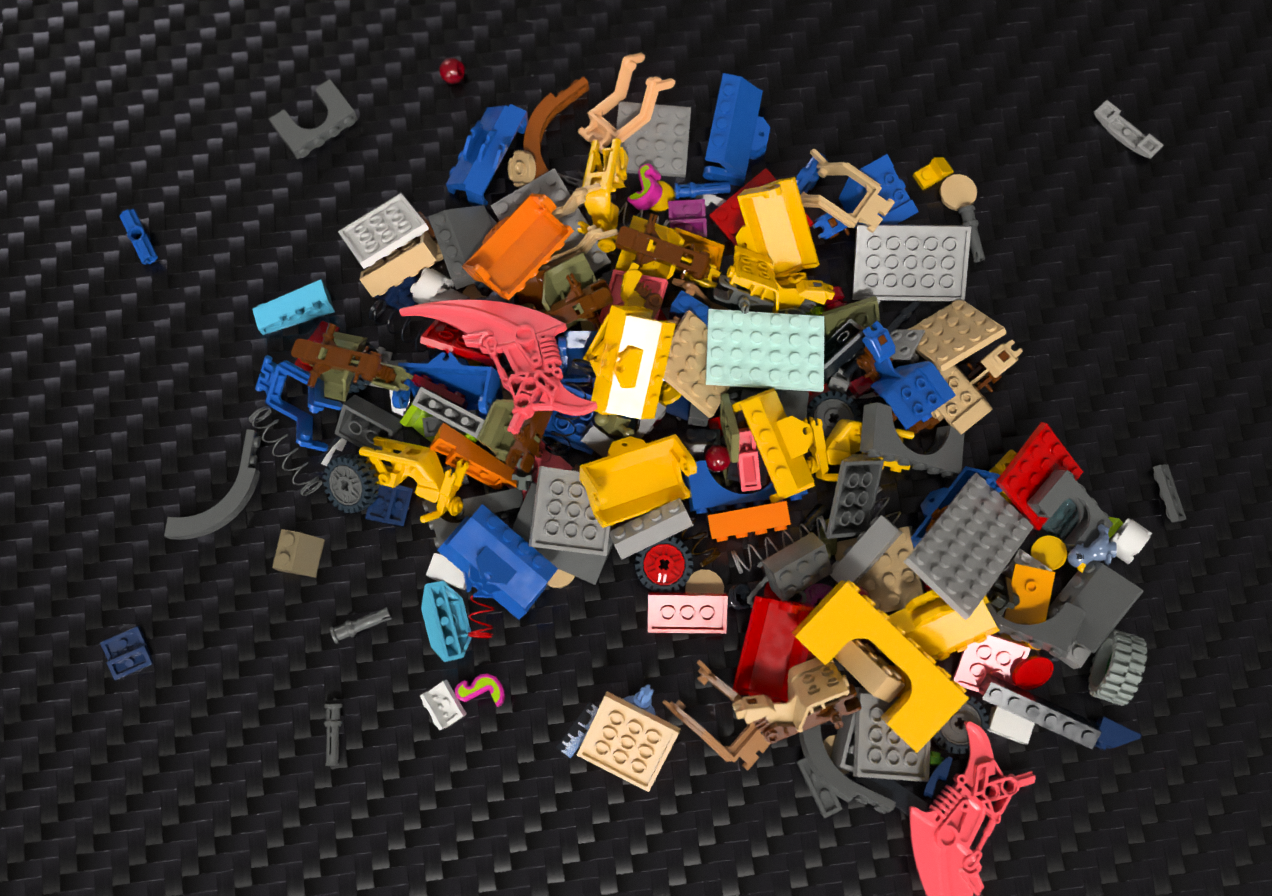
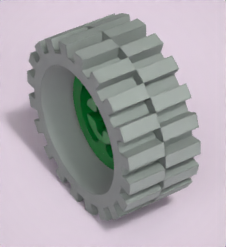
[1088,629,1147,706]

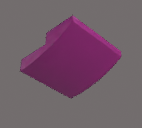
[668,199,707,237]

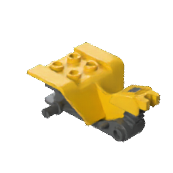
[713,245,835,315]

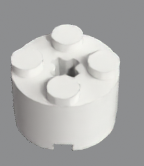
[410,268,454,304]
[1109,518,1152,564]

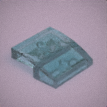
[1042,499,1078,542]

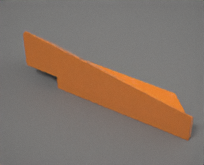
[429,423,517,489]

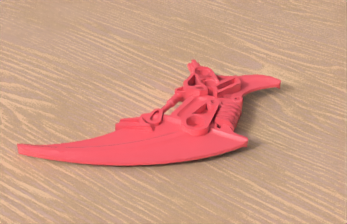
[399,300,598,435]
[909,721,1036,896]

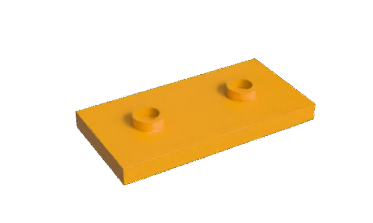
[1000,564,1055,650]

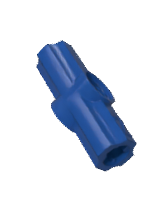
[796,153,829,195]
[120,209,158,265]

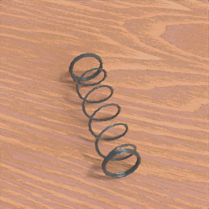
[249,406,323,496]

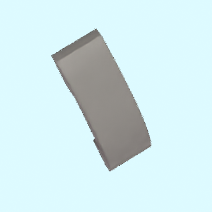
[1094,100,1163,159]

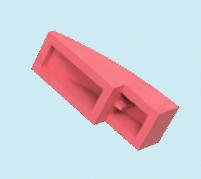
[737,427,761,492]

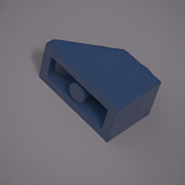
[1094,717,1141,750]

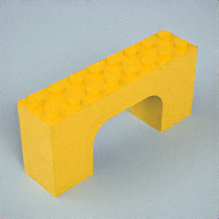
[791,580,969,753]

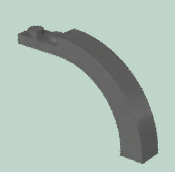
[164,429,261,540]
[799,724,896,813]

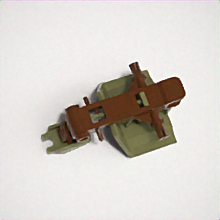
[519,252,613,330]
[291,323,413,401]
[477,376,553,473]

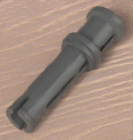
[958,205,986,262]
[329,607,391,644]
[324,704,343,766]

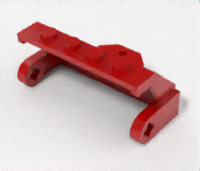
[733,596,816,703]

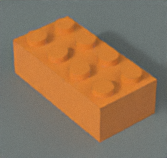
[708,501,791,542]

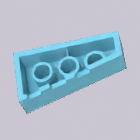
[252,280,335,335]

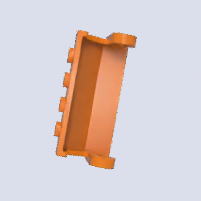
[462,193,574,300]

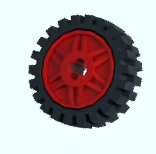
[635,536,693,593]

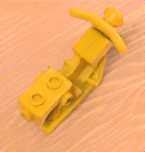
[577,138,629,253]
[803,416,914,482]
[359,436,469,523]

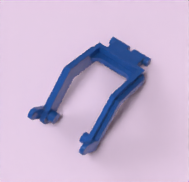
[255,355,343,451]

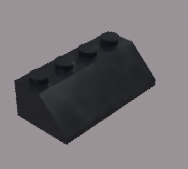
[824,319,866,383]
[643,429,721,474]

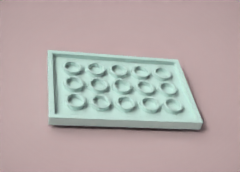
[705,309,824,392]

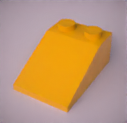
[674,228,725,281]

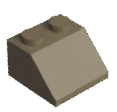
[272,529,325,578]

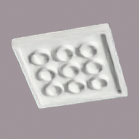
[338,193,429,268]

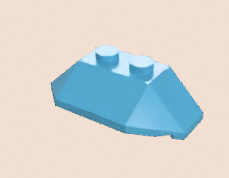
[421,581,472,662]

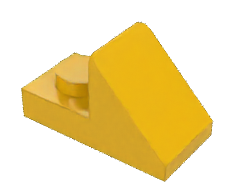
[913,157,954,190]

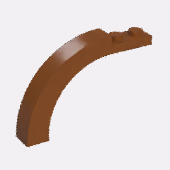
[523,77,589,180]

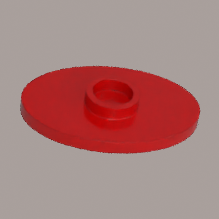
[1012,656,1054,690]

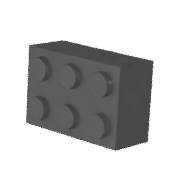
[762,532,833,600]

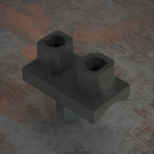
[512,457,538,491]
[989,577,1020,616]

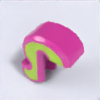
[627,163,662,211]
[455,674,505,708]

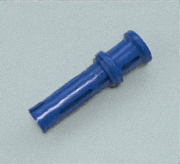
[674,181,730,200]

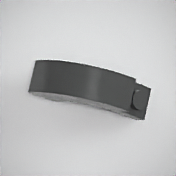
[456,488,523,520]

